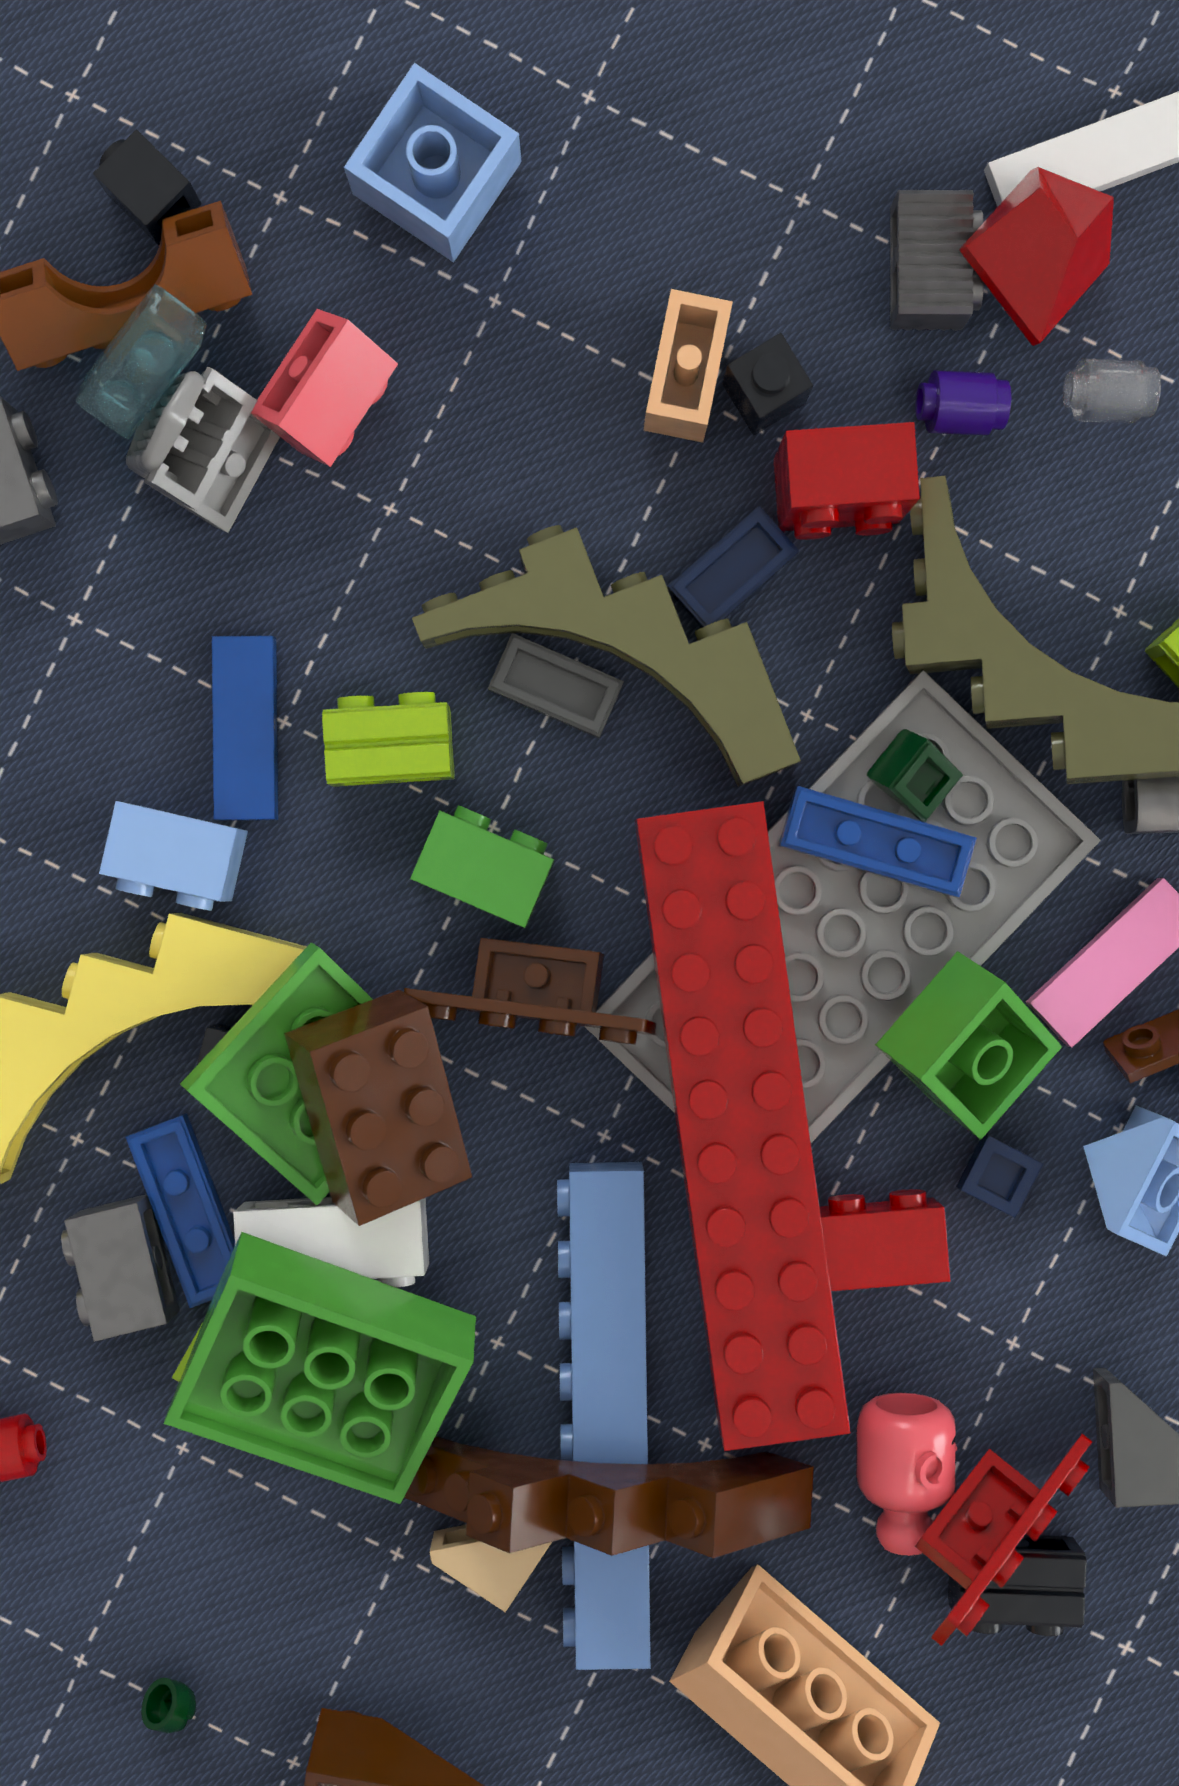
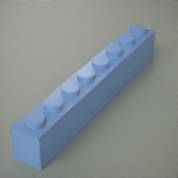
[557,1162,651,1670]

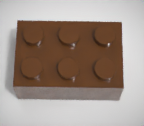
[284,990,473,1226]

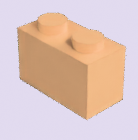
[643,289,733,443]

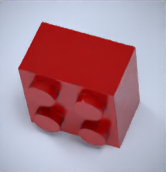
[774,422,920,540]

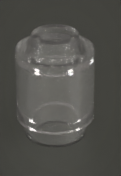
[1063,358,1161,423]

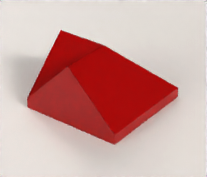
[959,167,1114,346]

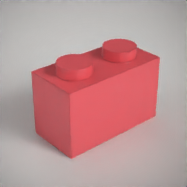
[251,309,398,467]

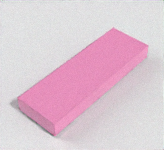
[1026,878,1179,1048]

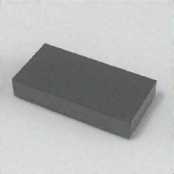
[488,633,624,739]

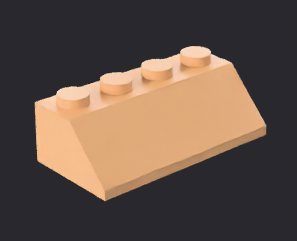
[669,1564,940,1786]

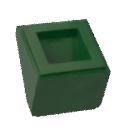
[867,729,963,822]

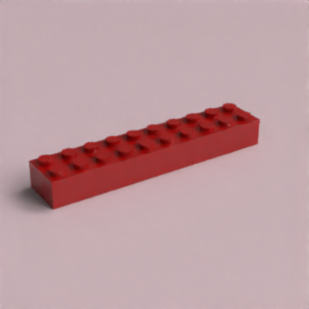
[635,801,851,1451]

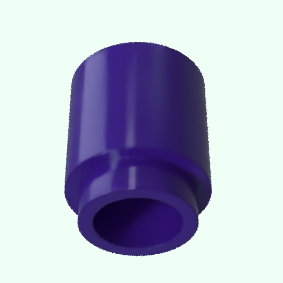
[915,370,1011,436]

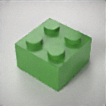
[875,951,1062,1140]

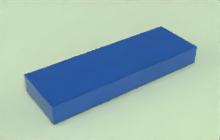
[212,636,278,821]
[778,786,977,897]
[126,1113,235,1308]

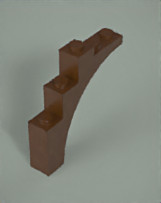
[404,1436,814,1558]

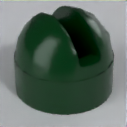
[141,1678,197,1733]

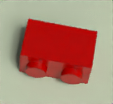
[820,1189,951,1291]

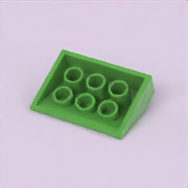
[164,1232,476,1504]

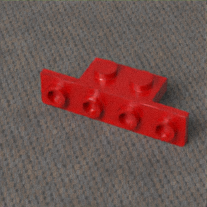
[915,1434,1093,1646]

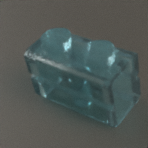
[76,284,207,439]

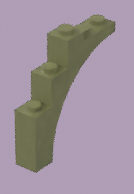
[892,476,1179,784]
[412,525,801,787]

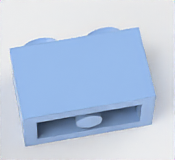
[99,801,248,911]

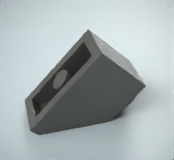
[1093,1368,1179,1508]

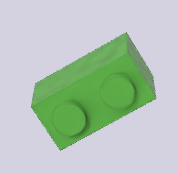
[410,805,555,928]

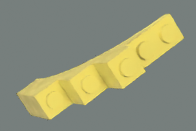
[0,913,307,1184]

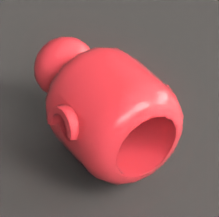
[857,1393,957,1556]

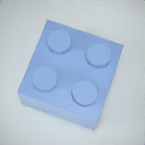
[344,63,521,263]

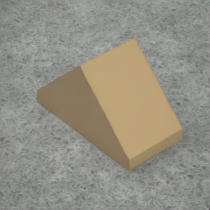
[430,1525,552,1612]

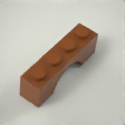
[0,200,252,371]

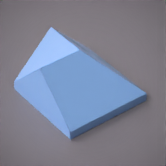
[1083,1105,1179,1256]

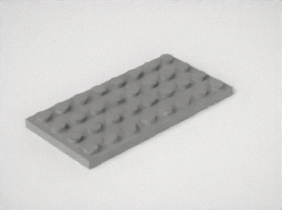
[584,670,1101,1143]

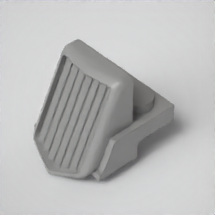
[126,367,280,533]

